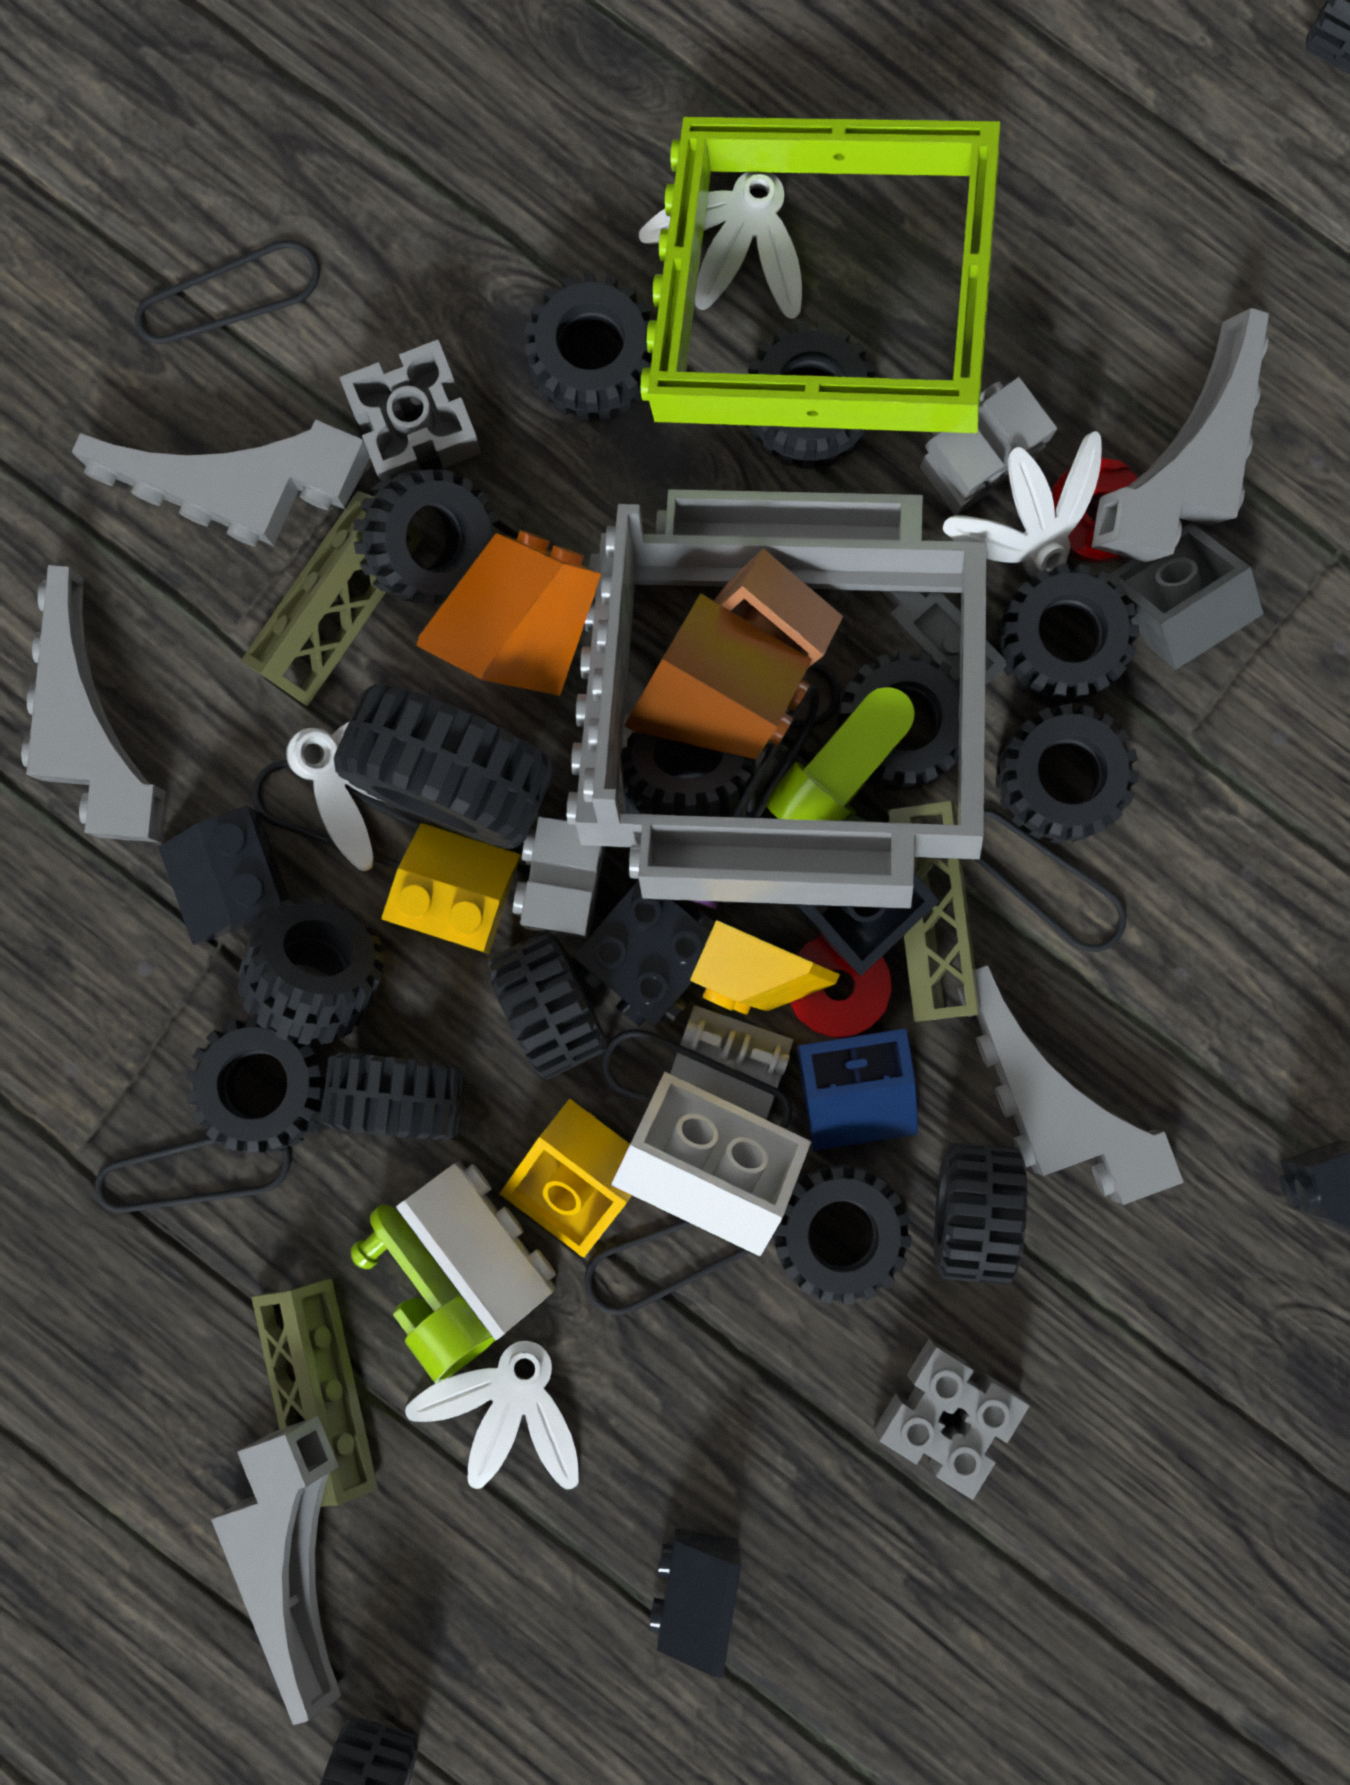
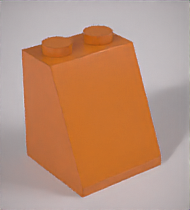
[416,530,601,696]

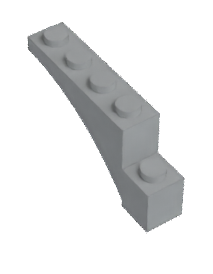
[1092,308,1269,562]
[72,420,370,546]
[21,565,166,843]
[958,966,1184,1205]
[211,1416,341,1725]

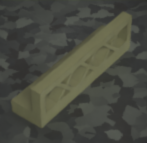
[241,491,425,706]
[888,801,981,1022]
[251,1278,378,1507]

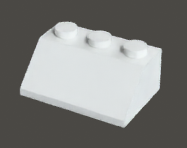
[611,1072,811,1256]
[396,1161,556,1340]

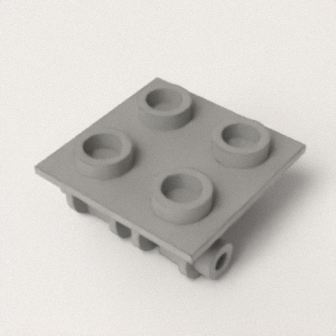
[670,1005,794,1120]

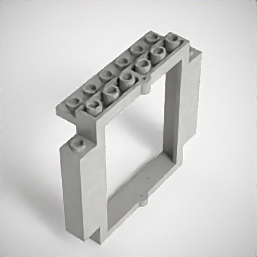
[567,489,987,908]

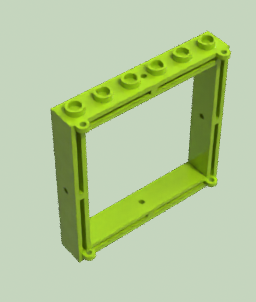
[641,117,1000,433]

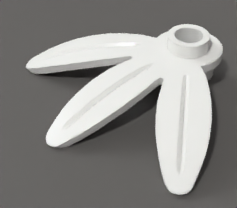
[639,172,802,318]
[943,431,1102,577]
[286,722,385,871]
[405,1341,579,1489]

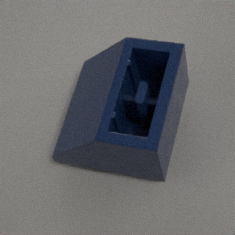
[796,1029,918,1151]

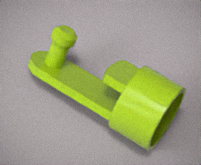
[765,687,915,821]
[351,1204,495,1384]

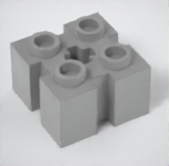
[339,340,482,481]
[920,377,1057,516]
[513,817,605,940]
[874,1339,1030,1500]

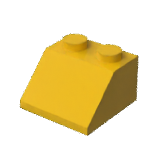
[381,823,521,954]
[690,920,840,1015]
[499,1099,632,1258]

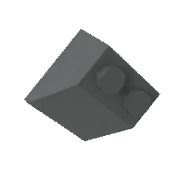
[1107,523,1263,670]

